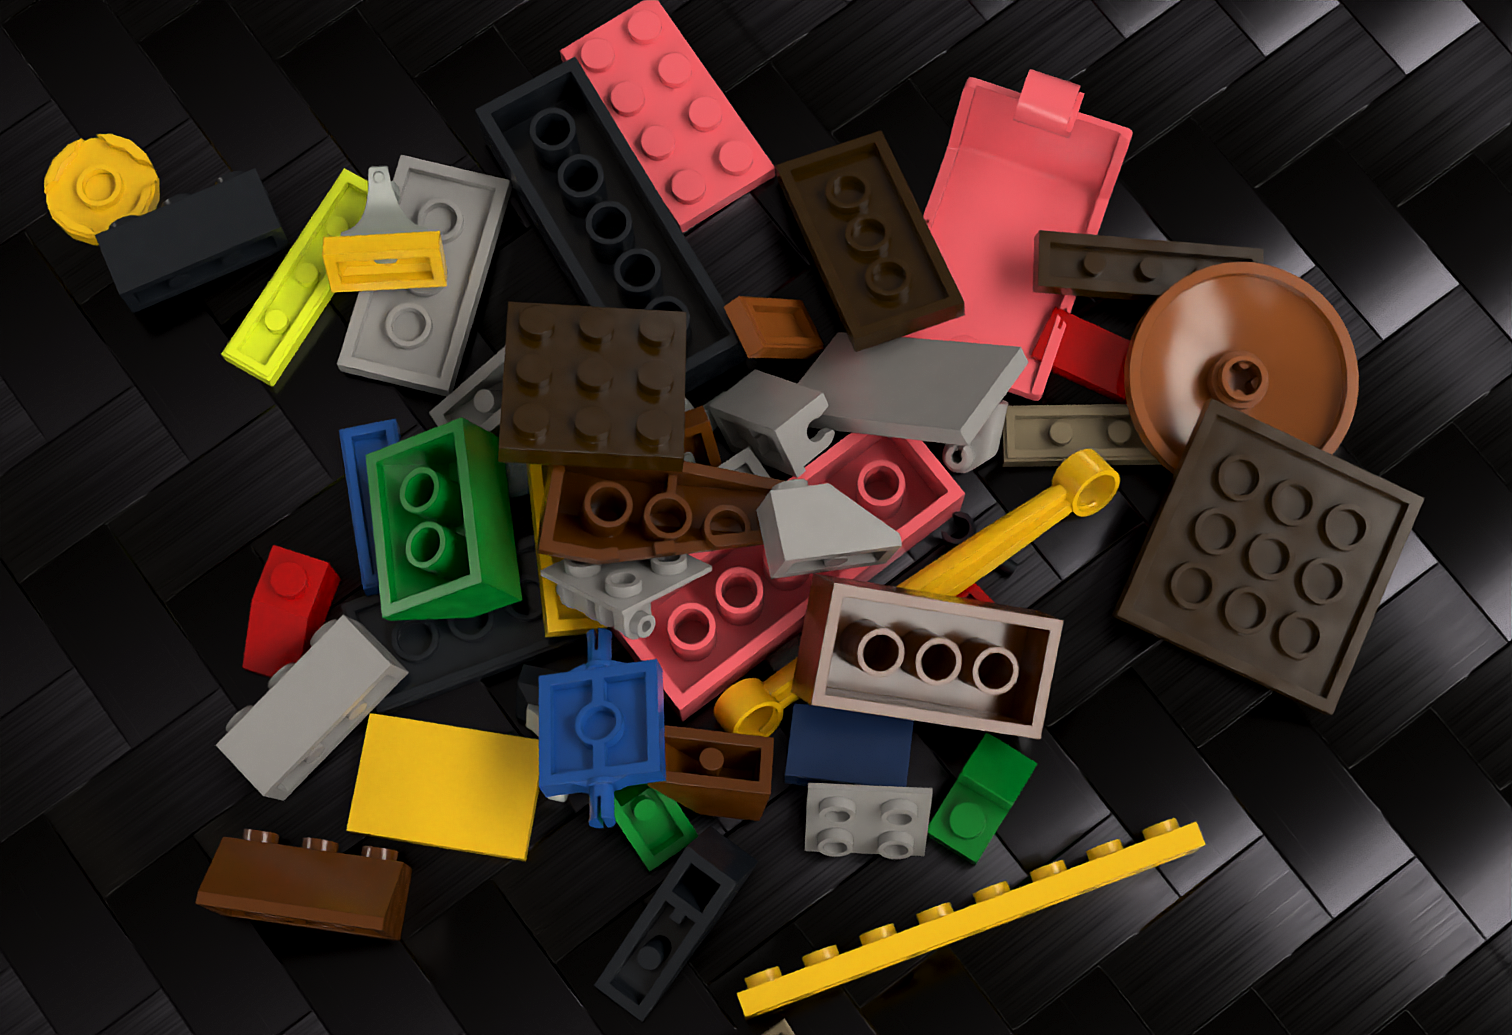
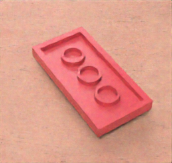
[560,0,775,233]

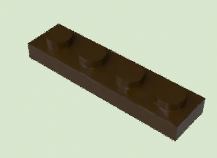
[1033,230,1264,302]

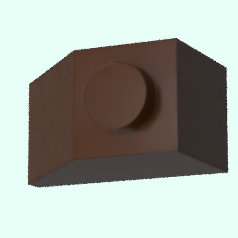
[647,725,774,821]

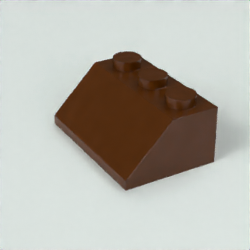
[196,829,412,941]

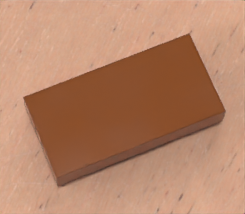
[724,296,824,359]

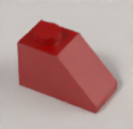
[242,545,341,678]

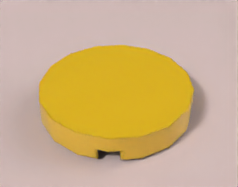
[44,134,160,245]

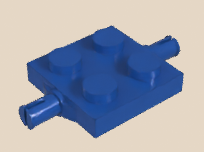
[539,628,666,828]

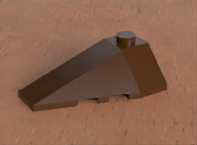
[537,461,784,565]

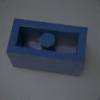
[785,702,914,787]

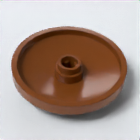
[1124,262,1359,474]

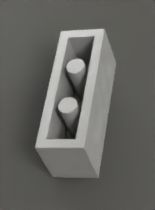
[216,615,409,801]

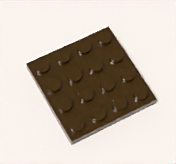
[1112,398,1424,715]

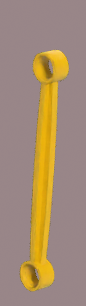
[714,449,1120,737]

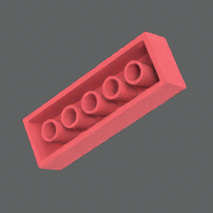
[610,432,965,722]

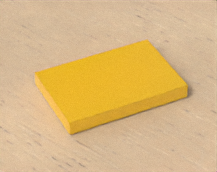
[346,713,539,861]

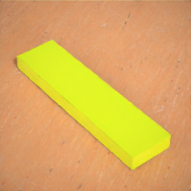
[221,168,368,387]

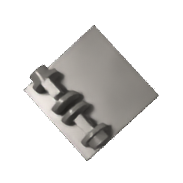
[540,554,712,640]
[804,783,932,859]

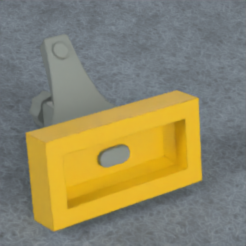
[322,166,447,293]

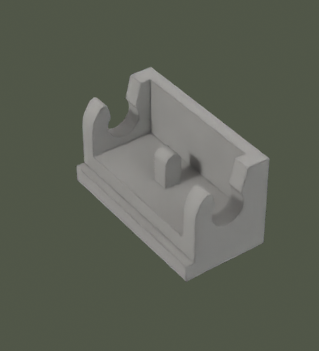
[708,369,835,478]

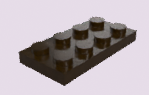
[775,130,965,352]

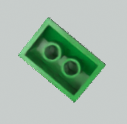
[366,417,522,621]

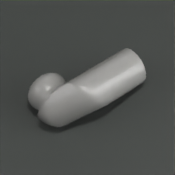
[942,400,1008,473]

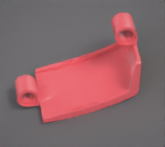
[902,69,1133,401]

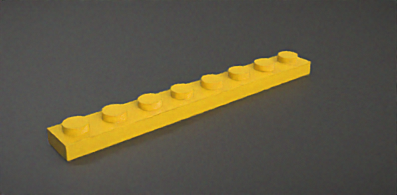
[737,818,1206,1020]

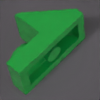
[927,732,1038,866]
[614,783,698,872]

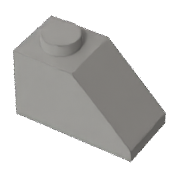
[756,479,902,579]

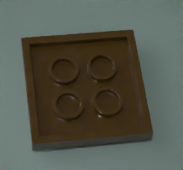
[498,302,686,472]

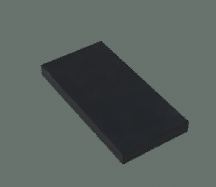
[341,534,598,715]

